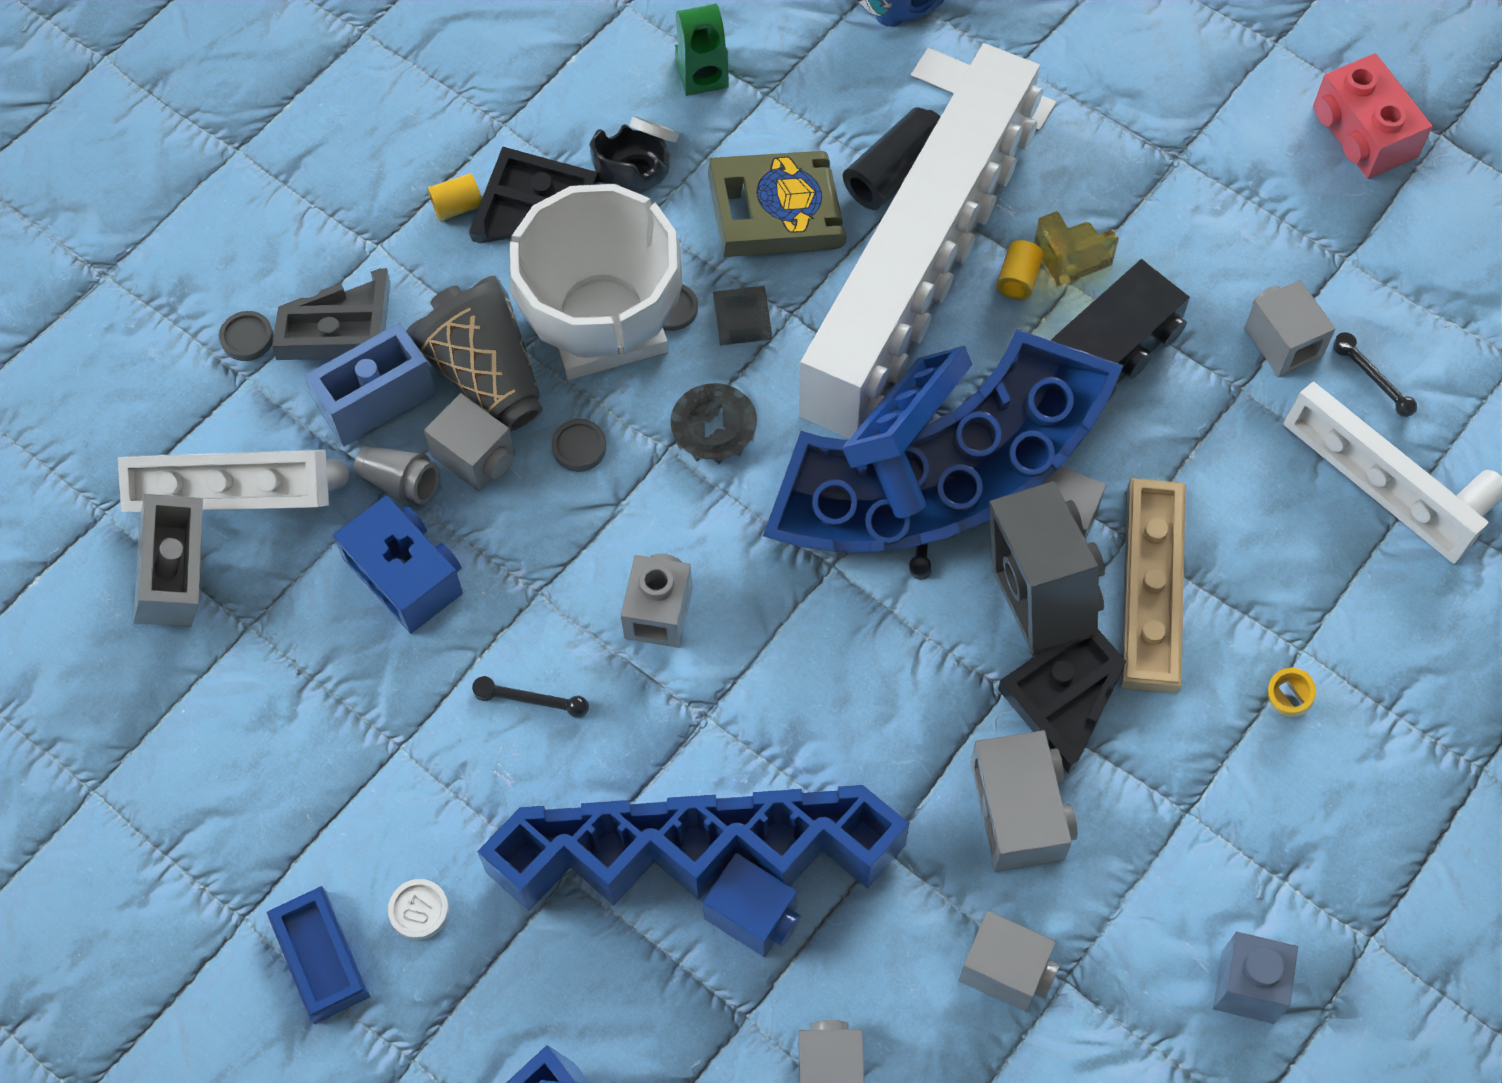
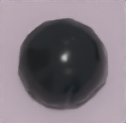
[589,124,670,194]

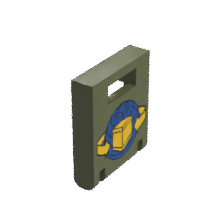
[708,151,847,257]

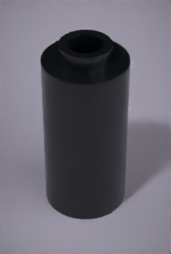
[842,107,941,210]

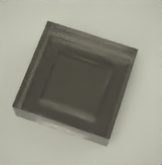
[713,286,772,346]

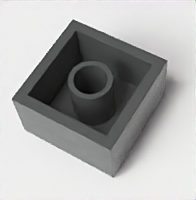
[989,481,1105,656]

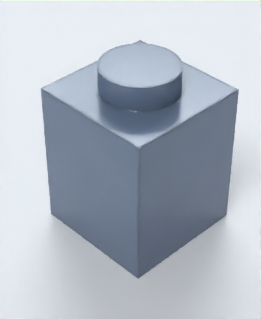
[1213,931,1299,1024]

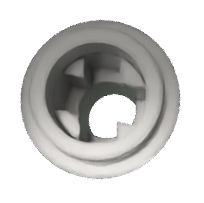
[354,445,439,506]

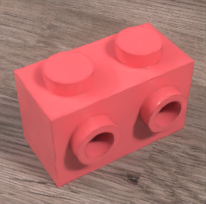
[1313,53,1433,179]

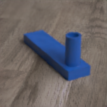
[842,345,973,518]

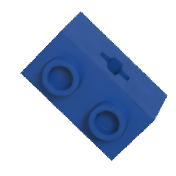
[333,495,463,634]

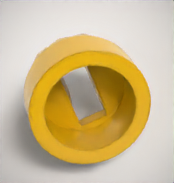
[1268,667,1316,717]

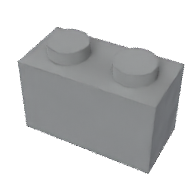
[133,494,203,627]
[970,730,1078,872]

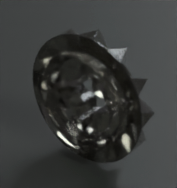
[670,383,757,464]

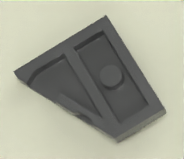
[272,268,391,360]

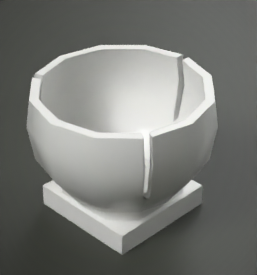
[510,184,682,380]

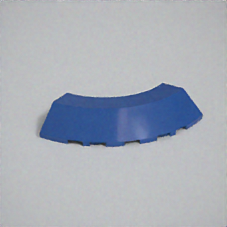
[763,329,1123,553]

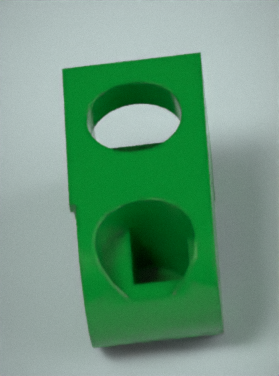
[675,3,729,96]

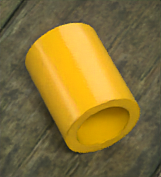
[427,173,482,222]
[996,240,1044,300]

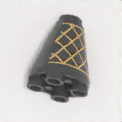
[406,275,543,432]

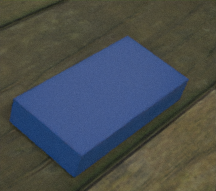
[266,886,371,1024]

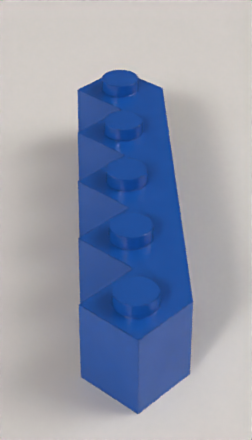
[477,785,910,911]

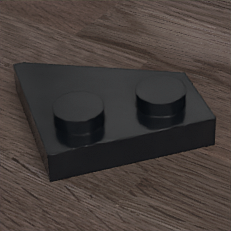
[469,146,600,243]
[998,629,1126,774]

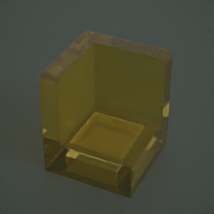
[1034,211,1119,287]

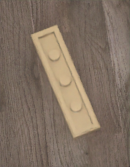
[1121,478,1186,694]

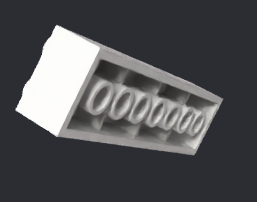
[799,43,1043,439]

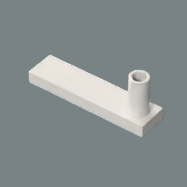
[1283,381,1502,564]
[118,450,349,512]

